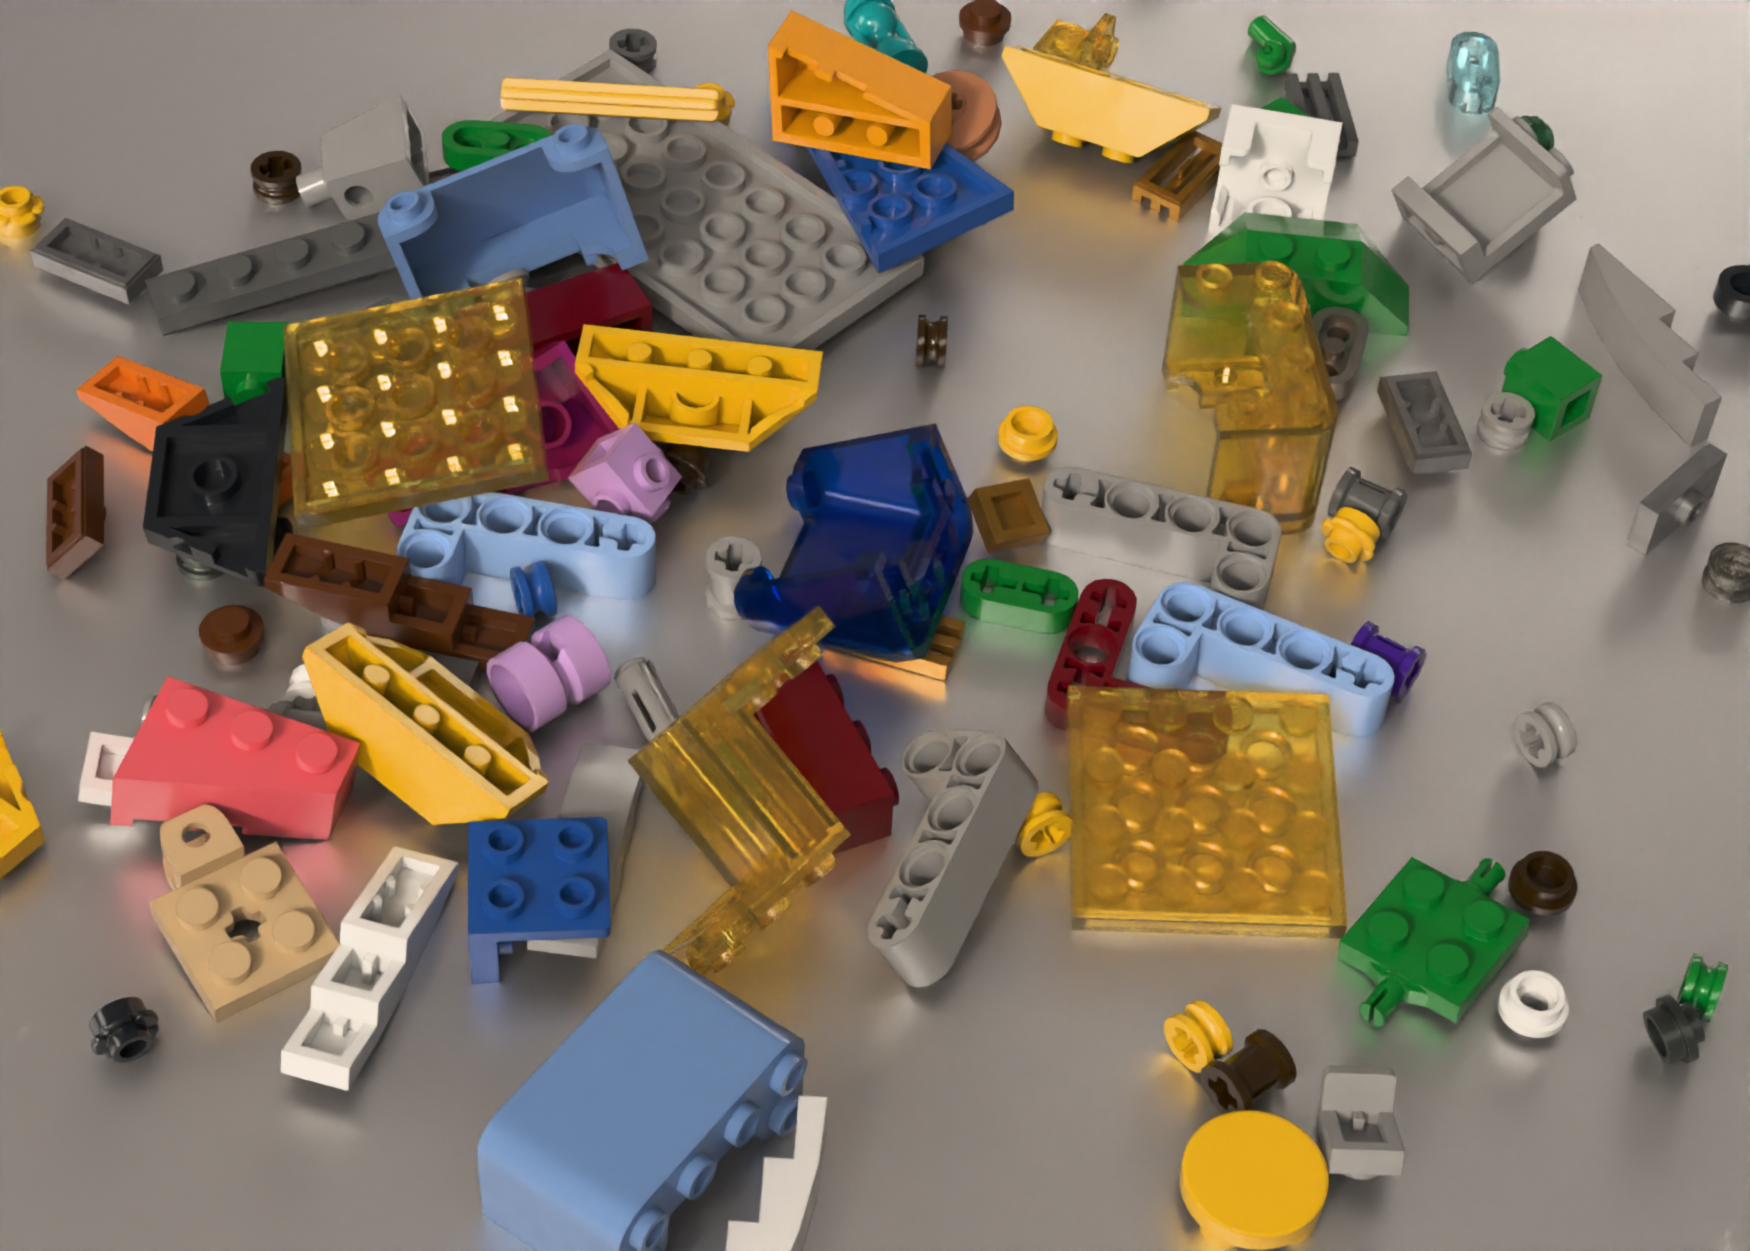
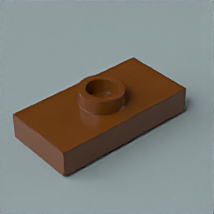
[46,446,106,579]

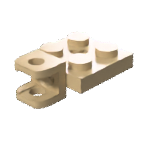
[150,804,340,1023]

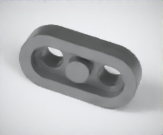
[1295,307,1369,401]

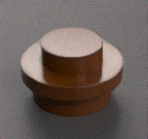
[959,0,1011,46]
[199,605,265,665]

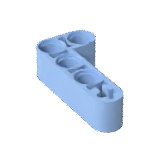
[397,484,656,600]
[1126,582,1395,738]

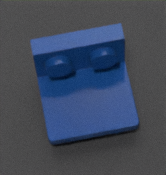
[468,817,611,984]

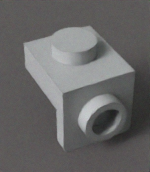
[1317,1065,1405,1180]

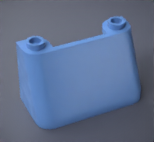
[378,124,649,348]

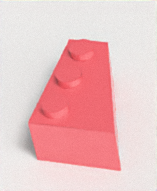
[110,676,360,840]

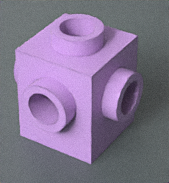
[568,423,682,524]

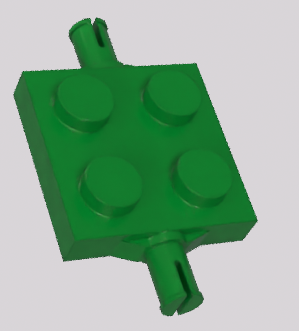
[1337,857,1530,1027]

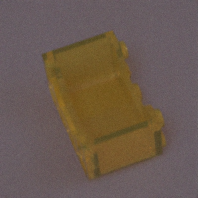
[1162,261,1338,535]

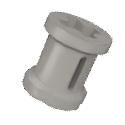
[705,536,762,620]

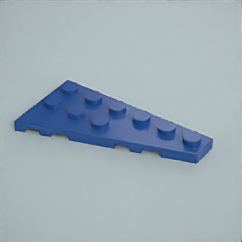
[806,143,1014,273]

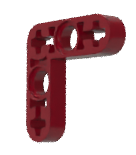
[1044,579,1230,767]

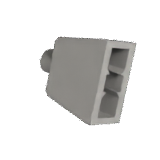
[296,94,430,221]

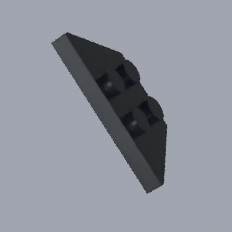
[143,377,290,587]

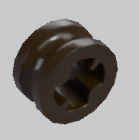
[250,151,302,205]
[915,315,948,368]

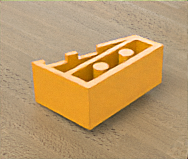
[768,10,952,169]

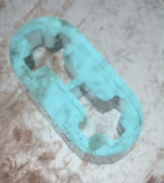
[1446,32,1501,115]

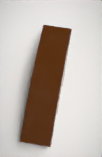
[264,533,536,674]

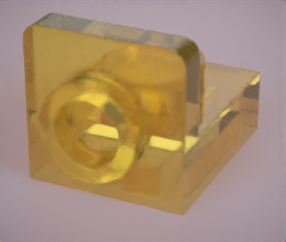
[1033,13,1119,70]

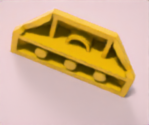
[1002,45,1222,164]
[575,324,823,452]
[302,622,549,825]

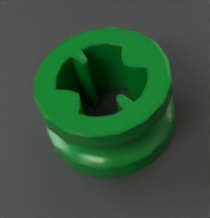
[1677,953,1728,1023]

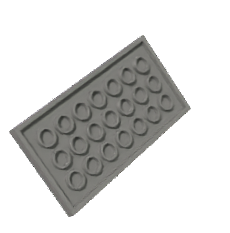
[489,49,924,350]

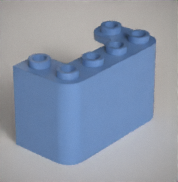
[477,949,808,1251]

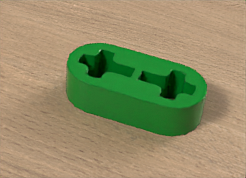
[960,559,1078,634]

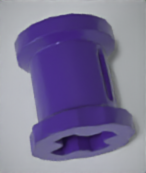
[1350,621,1427,700]

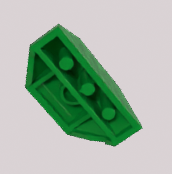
[1179,212,1409,336]

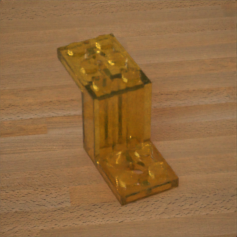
[627,606,851,976]

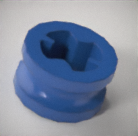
[510,561,557,617]

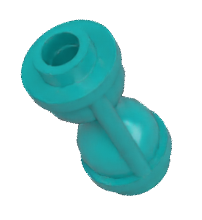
[844,0,928,74]

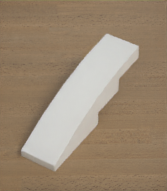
[281,846,458,1091]
[726,1095,828,1251]

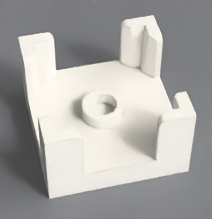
[1208,104,1343,234]

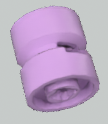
[487,615,611,733]

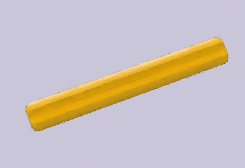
[501,77,719,123]

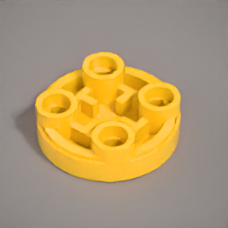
[1180,1110,1329,1250]

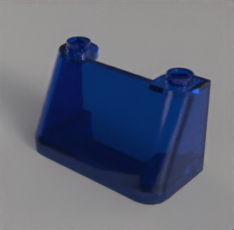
[733,423,973,663]

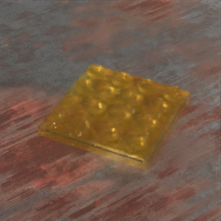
[283,277,549,530]
[1066,686,1347,938]

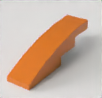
[76,356,312,509]

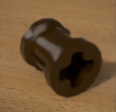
[1200,1029,1297,1114]

